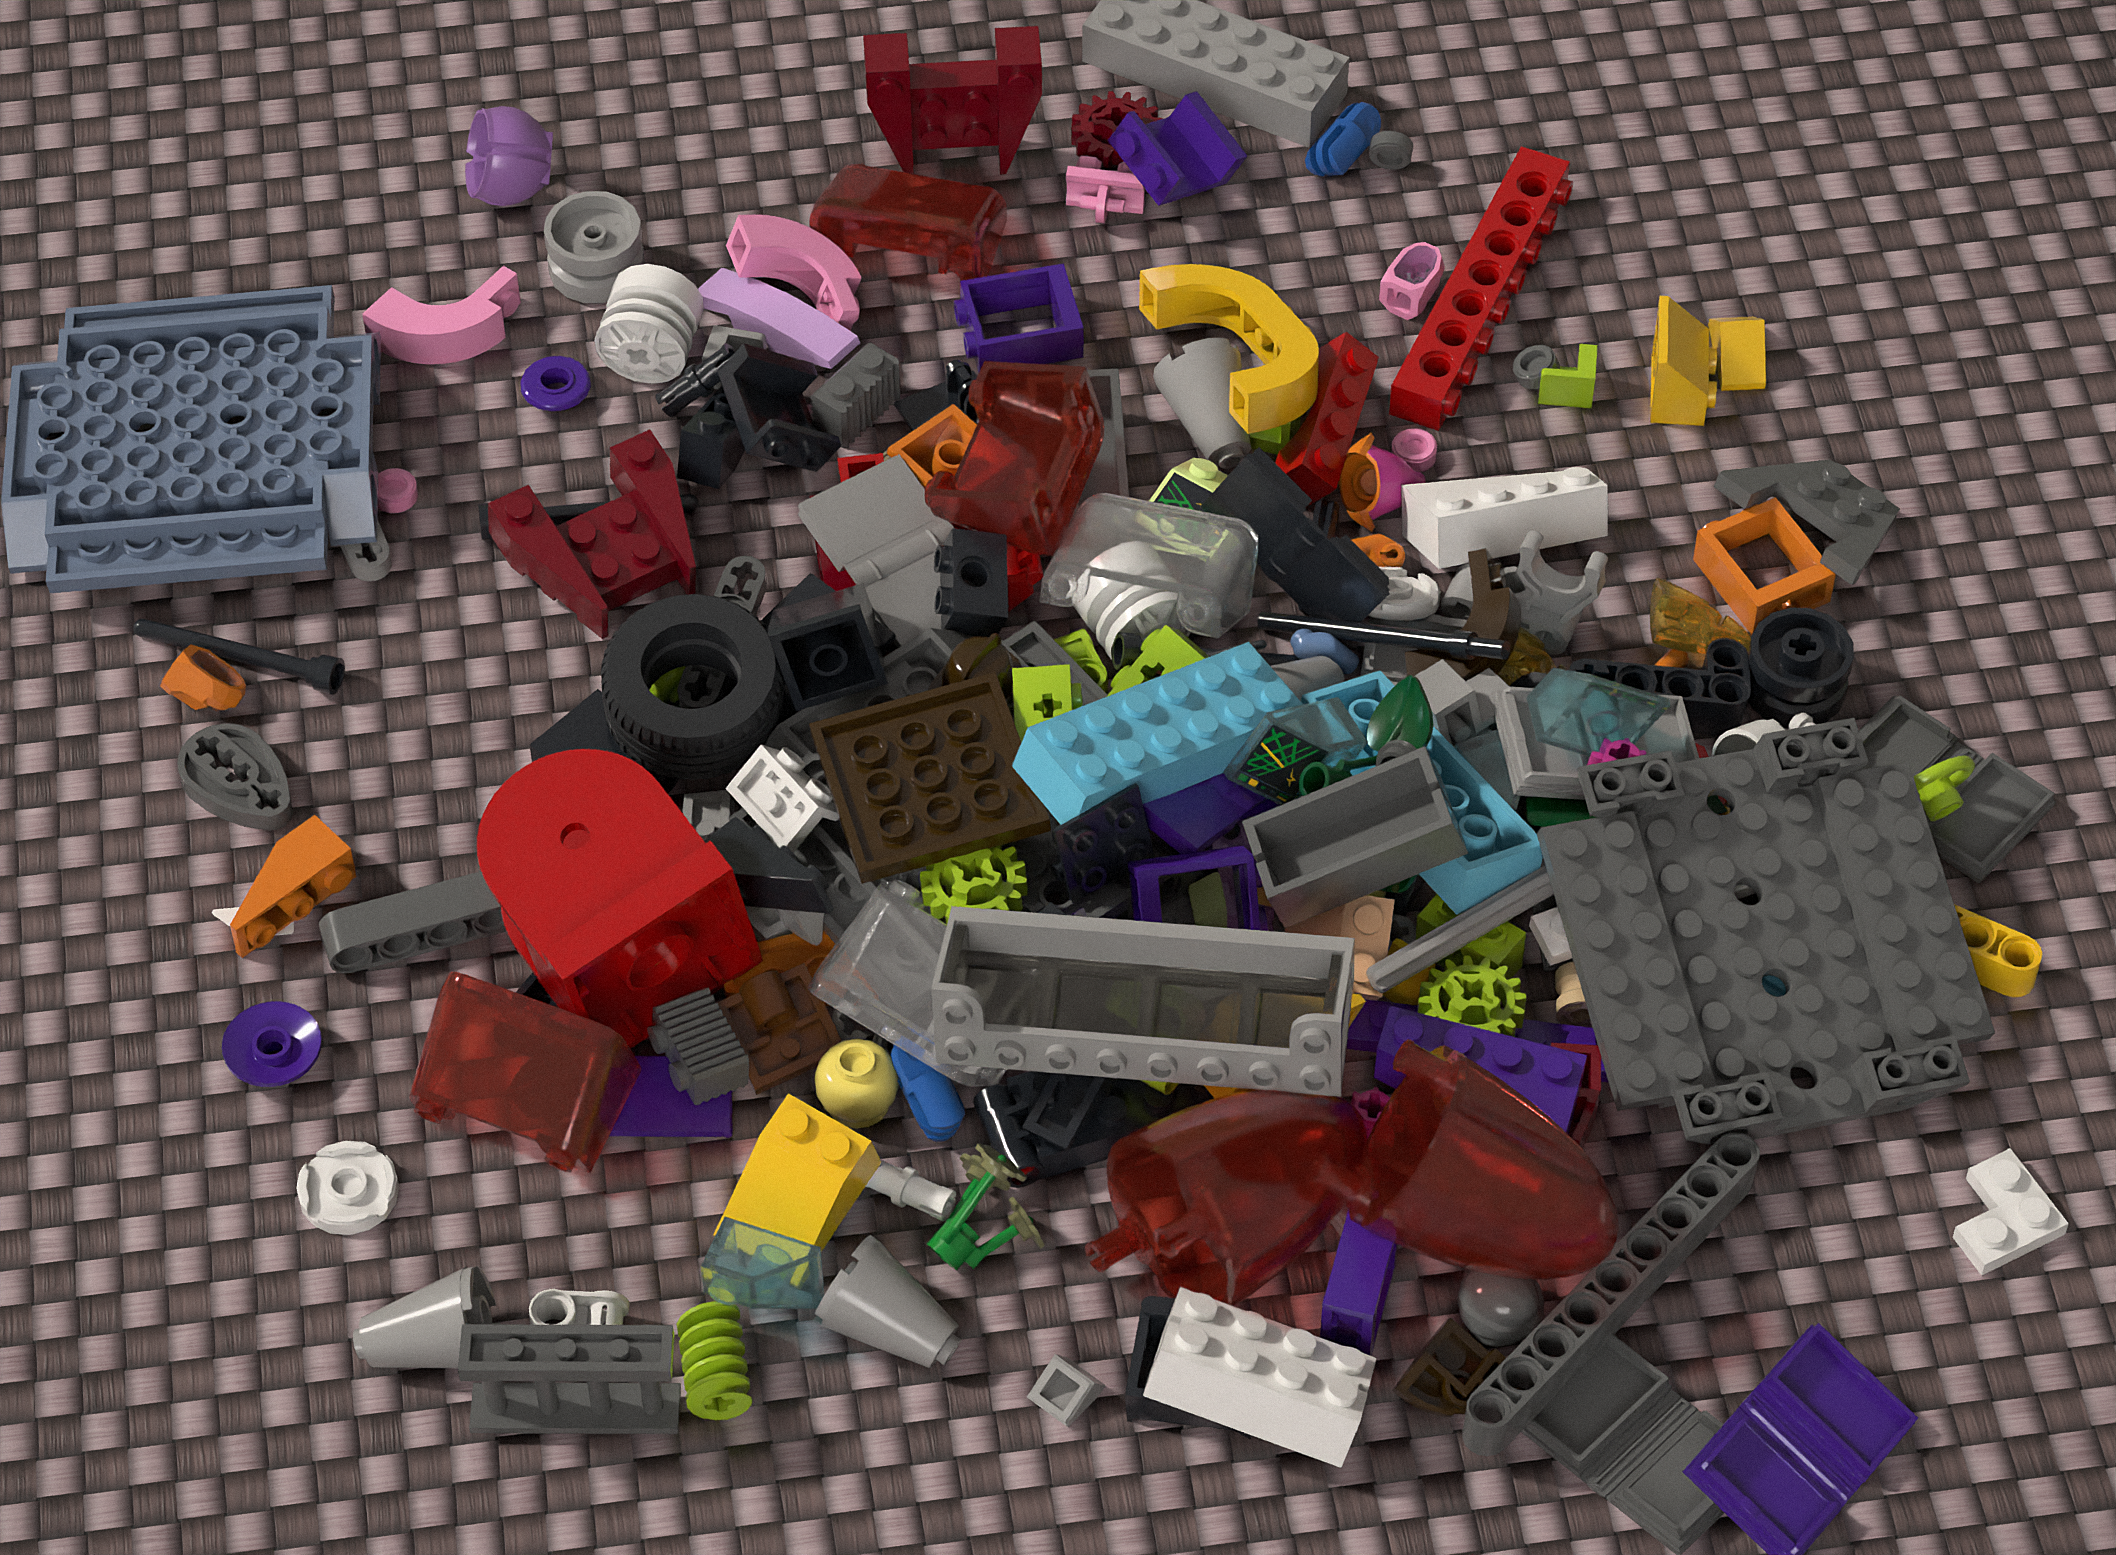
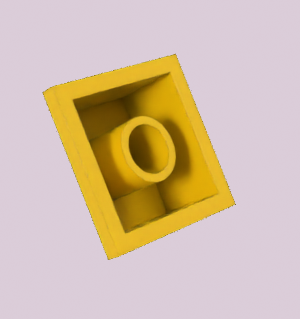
[1650,296,1717,426]

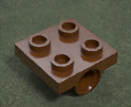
[717,963,842,1095]

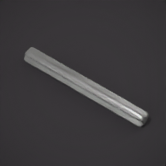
[1366,865,1554,993]

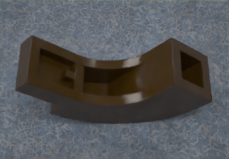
[1405,548,1521,681]

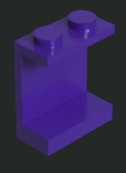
[1108,91,1247,206]

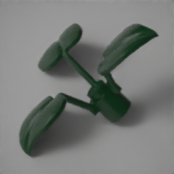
[1290,675,1434,894]

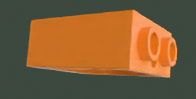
[1693,497,1836,635]

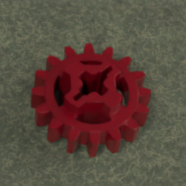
[1071,91,1163,170]

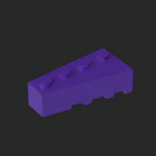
[1374,1006,1587,1171]

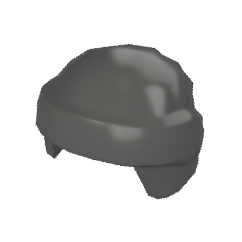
[1457,1259,1546,1346]

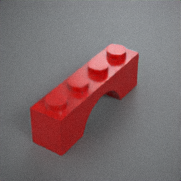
[1275,332,1379,506]

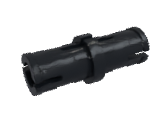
[655,343,736,418]

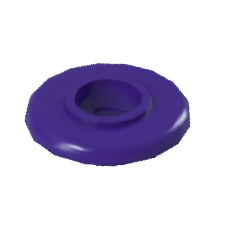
[520,356,591,412]

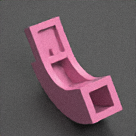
[726,215,862,331]
[362,266,521,364]

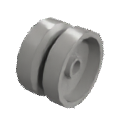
[544,191,645,303]

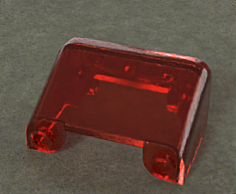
[809,164,1007,281]
[924,361,1104,556]
[409,972,642,1173]

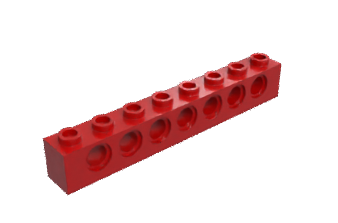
[1389,146,1573,431]

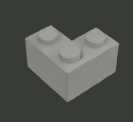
[1415,659,1509,766]

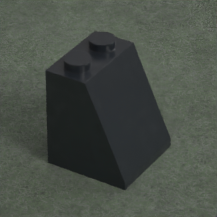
[768,583,888,711]

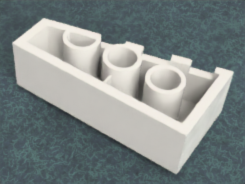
[1401,467,1608,569]

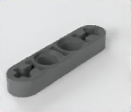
[677,556,767,709]

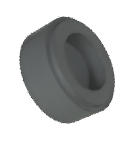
[1369,131,1413,170]
[1513,345,1560,389]

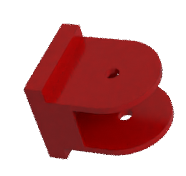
[477,749,763,1069]

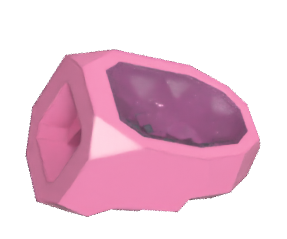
[1379,242,1445,320]

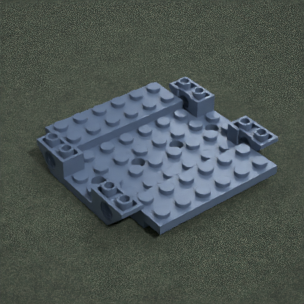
[1,285,381,593]

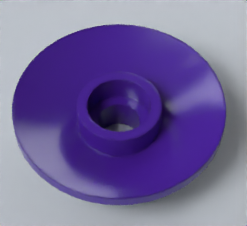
[222,1001,322,1087]

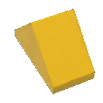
[1708,316,1766,391]

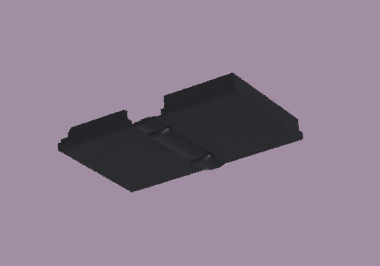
[1200,447,1390,642]

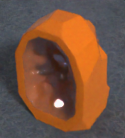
[160,644,246,711]

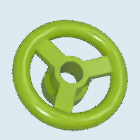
[1913,756,1975,821]

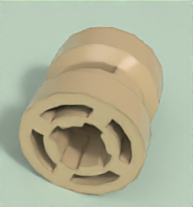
[1555,962,1593,1028]

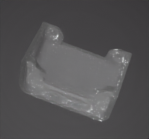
[1039,493,1258,638]
[807,879,1042,1087]

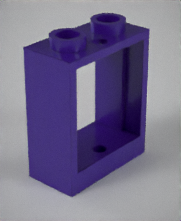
[954,263,1084,375]
[1128,846,1268,931]
[1320,1201,1401,1356]

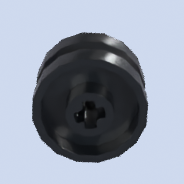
[1748,608,1854,728]

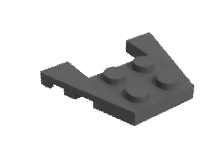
[1714,459,1900,585]

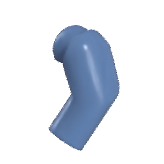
[1290,629,1359,674]

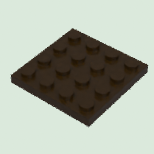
[809,672,1051,884]

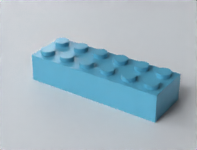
[1012,642,1307,825]
[1294,671,1543,915]

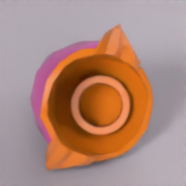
[1339,433,1426,532]

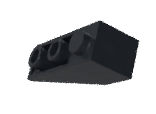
[677,386,745,489]
[705,817,834,914]

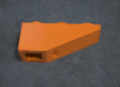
[230,815,357,958]

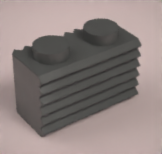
[810,343,901,448]
[647,987,749,1105]

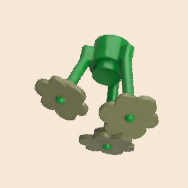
[927,1143,1045,1271]

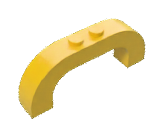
[1139,264,1319,434]

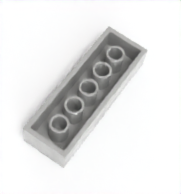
[1082,0,1350,148]

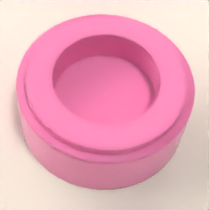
[1391,429,1437,473]
[378,468,418,513]

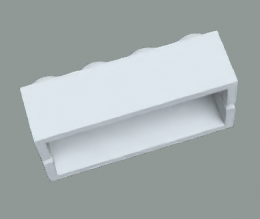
[1143,1287,1376,1468]

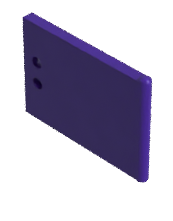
[602,1056,733,1138]

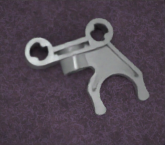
[1440,530,1608,655]

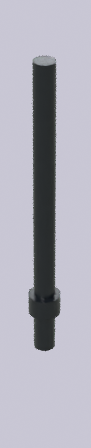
[1257,611,1510,660]

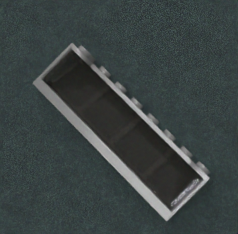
[931,906,1355,1097]

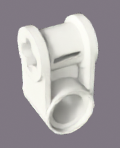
[529,1289,630,1325]

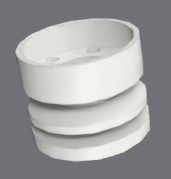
[595,264,704,384]
[1072,545,1195,660]

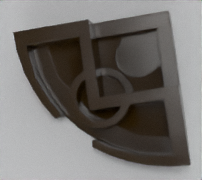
[1392,1318,1525,1417]

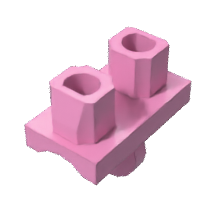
[1066,156,1145,224]

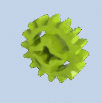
[920,845,1028,926]
[1417,955,1526,1037]

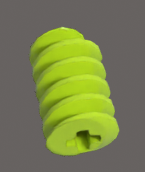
[677,1301,752,1420]

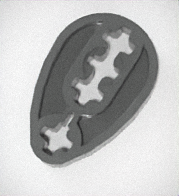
[177,723,293,831]

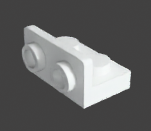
[725,745,839,853]

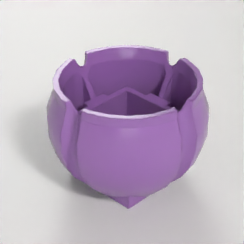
[465,106,553,206]

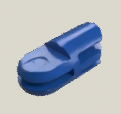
[1305,102,1381,176]
[890,1034,965,1142]

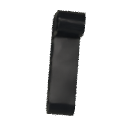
[1564,638,1751,735]

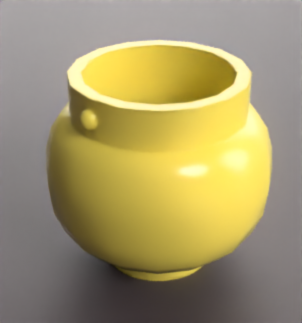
[814,1038,899,1129]

